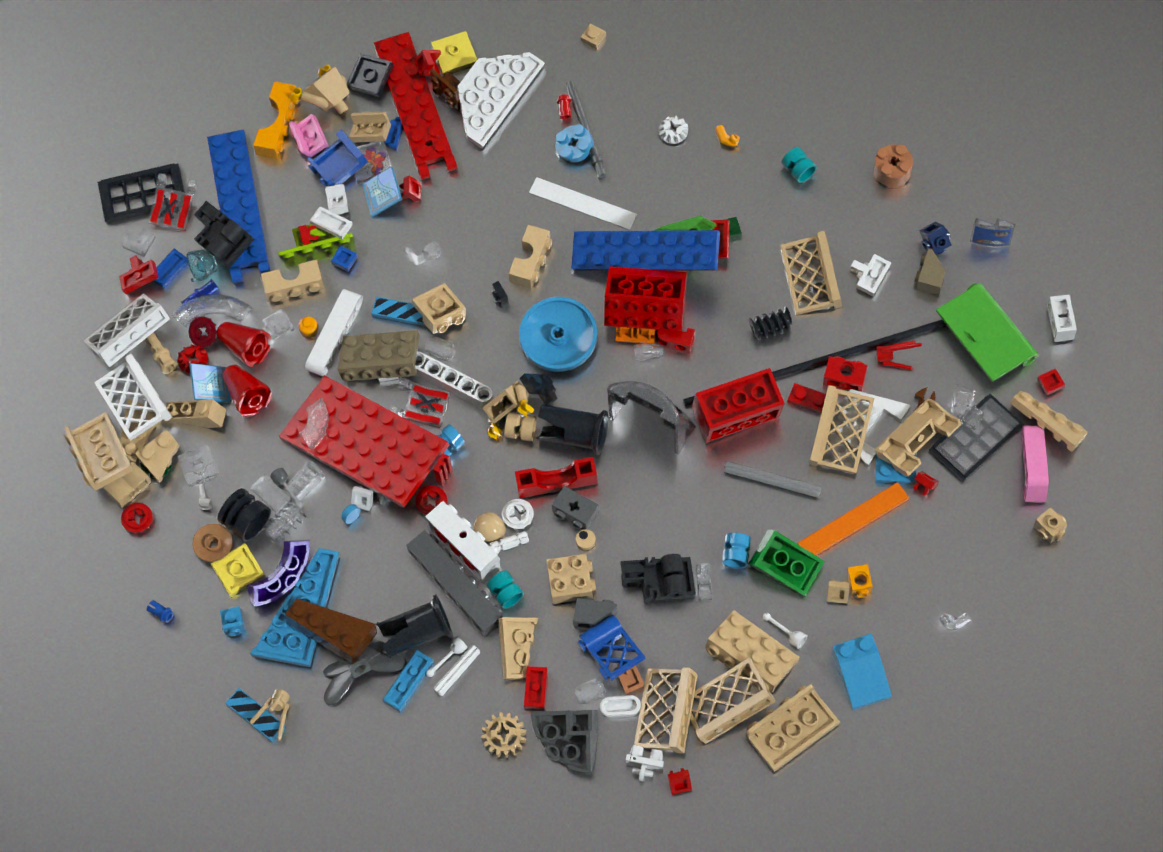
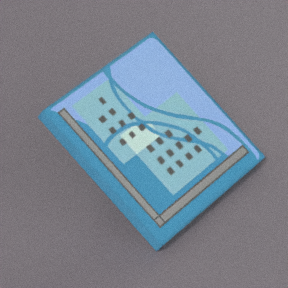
[362,167,402,217]
[190,364,231,403]

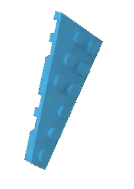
[250,548,340,667]

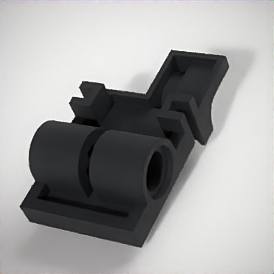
[194,201,254,268]
[620,554,696,603]

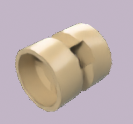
[505,412,537,442]

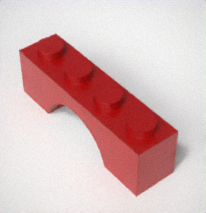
[515,457,598,498]

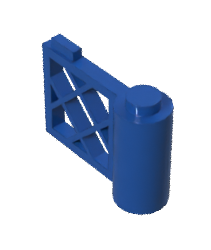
[577,615,645,681]

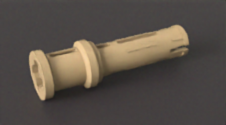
[144,332,178,374]

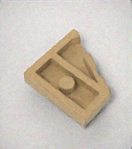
[135,430,179,483]

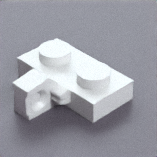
[850,254,891,296]

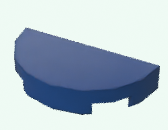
[384,117,403,151]

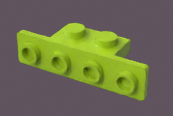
[278,224,353,258]

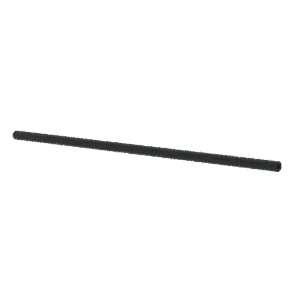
[683,319,947,407]

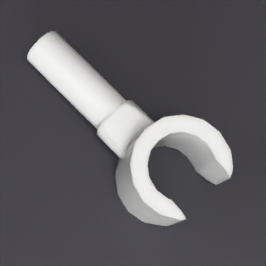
[199,484,211,510]

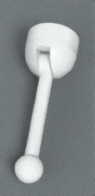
[763,613,807,649]
[426,636,468,677]

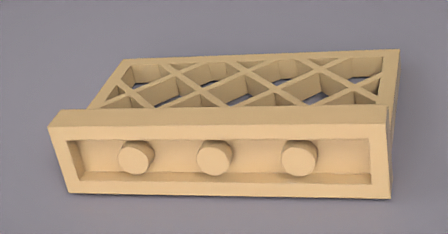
[781,231,843,315]
[809,385,875,474]
[690,658,776,744]
[634,667,698,753]

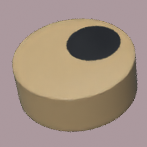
[576,529,596,551]

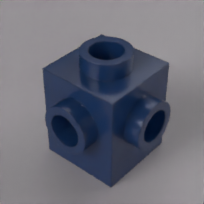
[919,221,952,254]

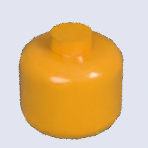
[299,316,319,338]

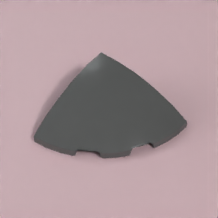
[531,710,598,773]

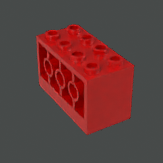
[604,266,687,331]
[691,368,785,443]

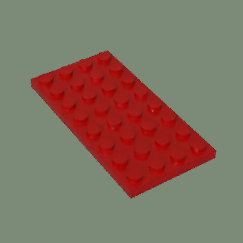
[279,375,449,508]

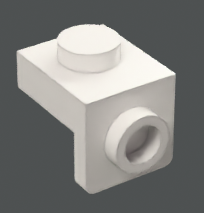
[325,184,349,215]

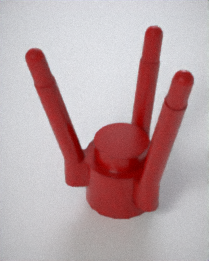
[877,340,922,370]

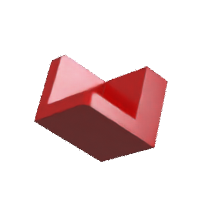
[414,50,441,76]

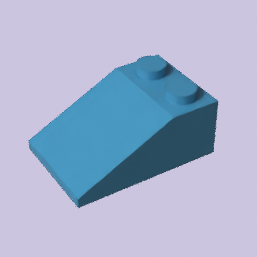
[831,633,892,710]

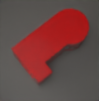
[657,328,695,354]

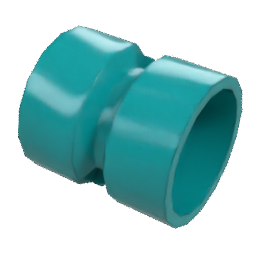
[781,147,817,183]
[487,570,524,609]

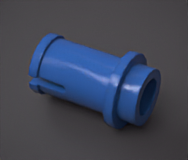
[147,600,174,623]

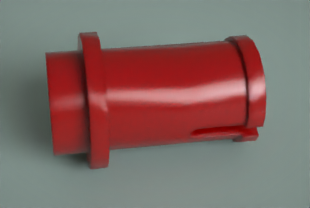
[557,94,572,120]

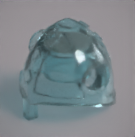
[186,250,218,282]

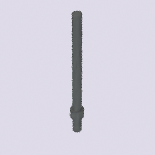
[566,81,606,178]

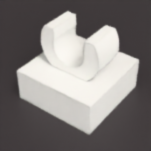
[351,486,373,511]

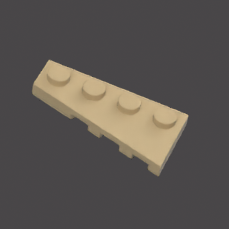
[1010,390,1088,452]

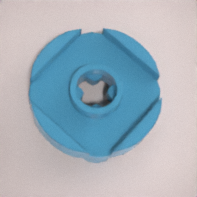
[555,124,594,163]

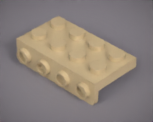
[64,412,134,491]
[705,610,800,694]
[746,684,840,772]

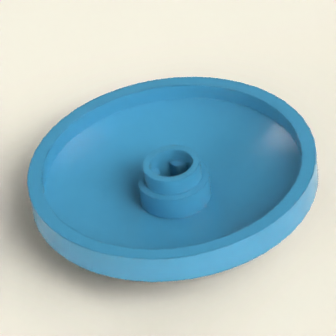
[519,297,597,372]

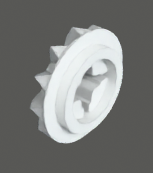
[658,116,688,144]
[502,499,534,530]

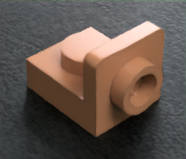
[614,663,645,694]

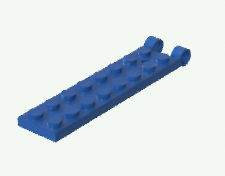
[207,129,270,284]

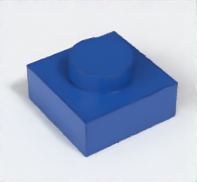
[331,246,358,272]

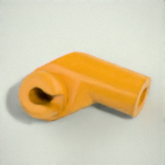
[715,125,739,147]

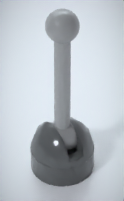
[270,468,303,509]

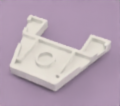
[831,389,911,467]

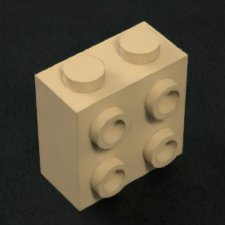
[546,554,596,604]

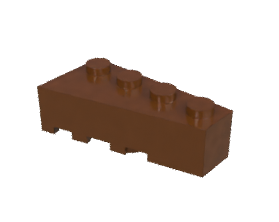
[285,599,377,664]

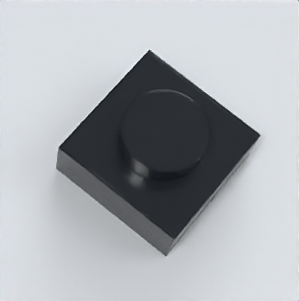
[491,281,509,307]

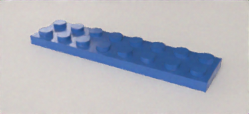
[571,230,720,271]

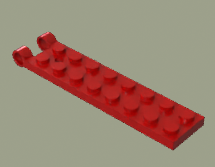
[374,32,458,180]

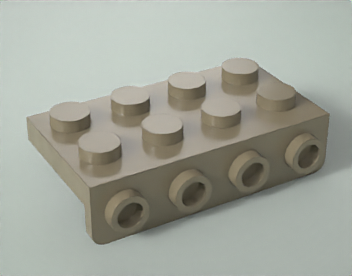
[337,330,420,381]

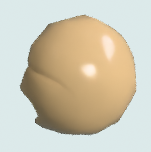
[473,512,506,542]

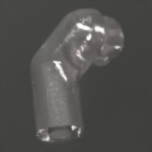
[939,613,971,630]

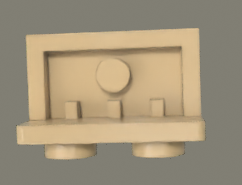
[349,112,391,142]

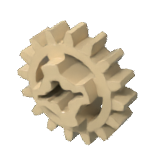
[481,712,526,758]

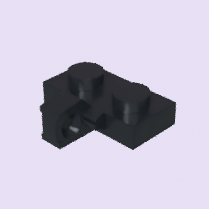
[519,373,558,406]

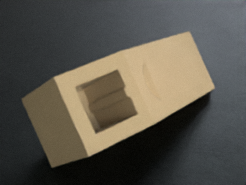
[163,399,227,428]

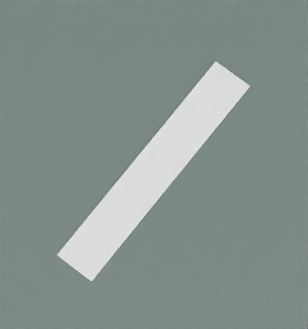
[529,177,637,230]

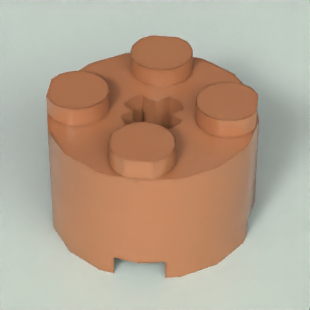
[874,144,913,189]

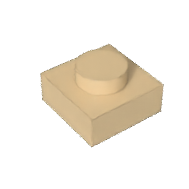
[581,24,606,49]

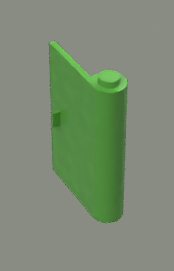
[936,283,1039,382]

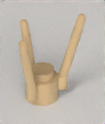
[250,689,290,741]

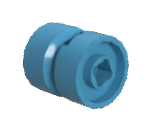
[437,424,465,457]
[722,533,751,568]

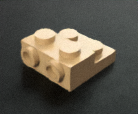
[412,283,466,334]

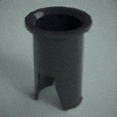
[536,403,608,455]
[376,594,453,658]

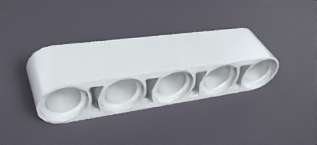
[305,289,363,377]
[415,351,493,409]

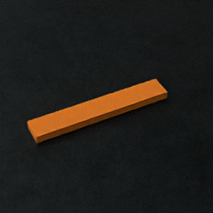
[797,482,909,556]

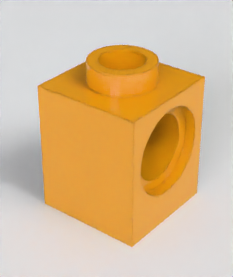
[847,564,873,598]

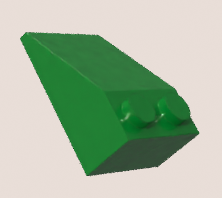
[748,530,825,596]

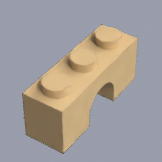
[508,225,552,288]
[261,259,324,302]

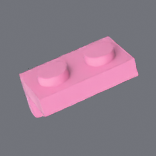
[289,114,329,158]

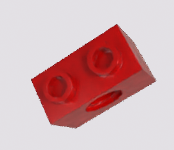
[823,356,868,392]

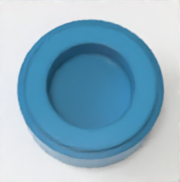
[341,504,361,524]

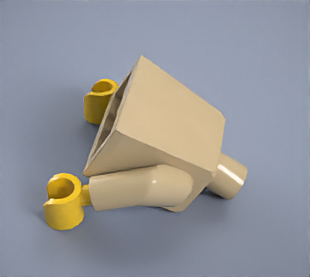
[290,65,349,114]
[482,381,534,439]

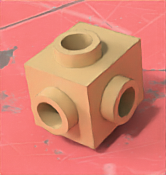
[1033,507,1068,544]

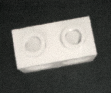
[1047,295,1077,342]

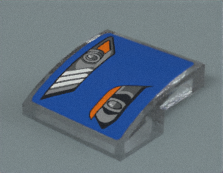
[970,218,1016,247]

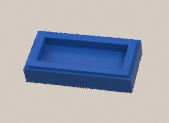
[153,248,190,288]

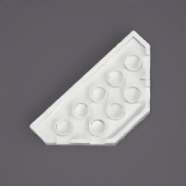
[457,52,545,149]

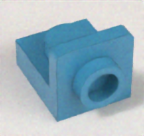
[220,606,245,636]

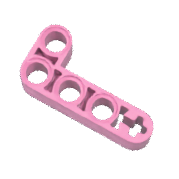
[1022,426,1049,503]

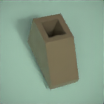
[914,248,946,296]

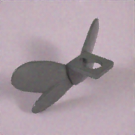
[323,641,407,705]

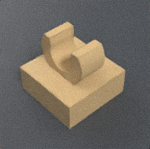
[827,579,850,604]

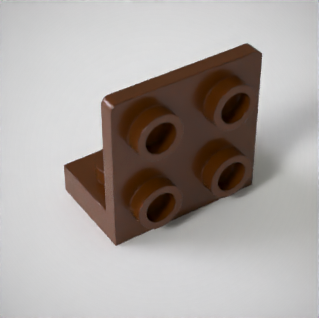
[430,68,461,112]

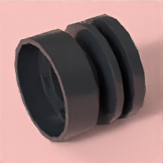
[217,488,271,542]

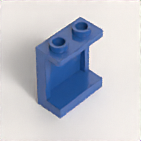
[307,129,368,187]

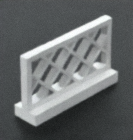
[84,293,170,367]
[94,354,173,441]

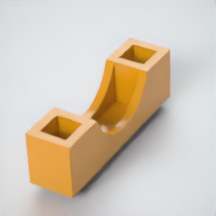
[253,81,299,159]

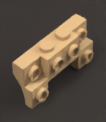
[875,398,962,476]

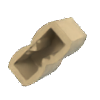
[104,462,151,508]

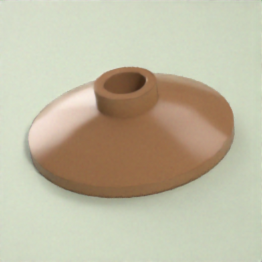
[192,524,233,562]

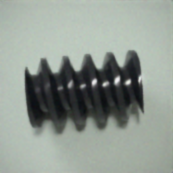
[749,307,792,341]

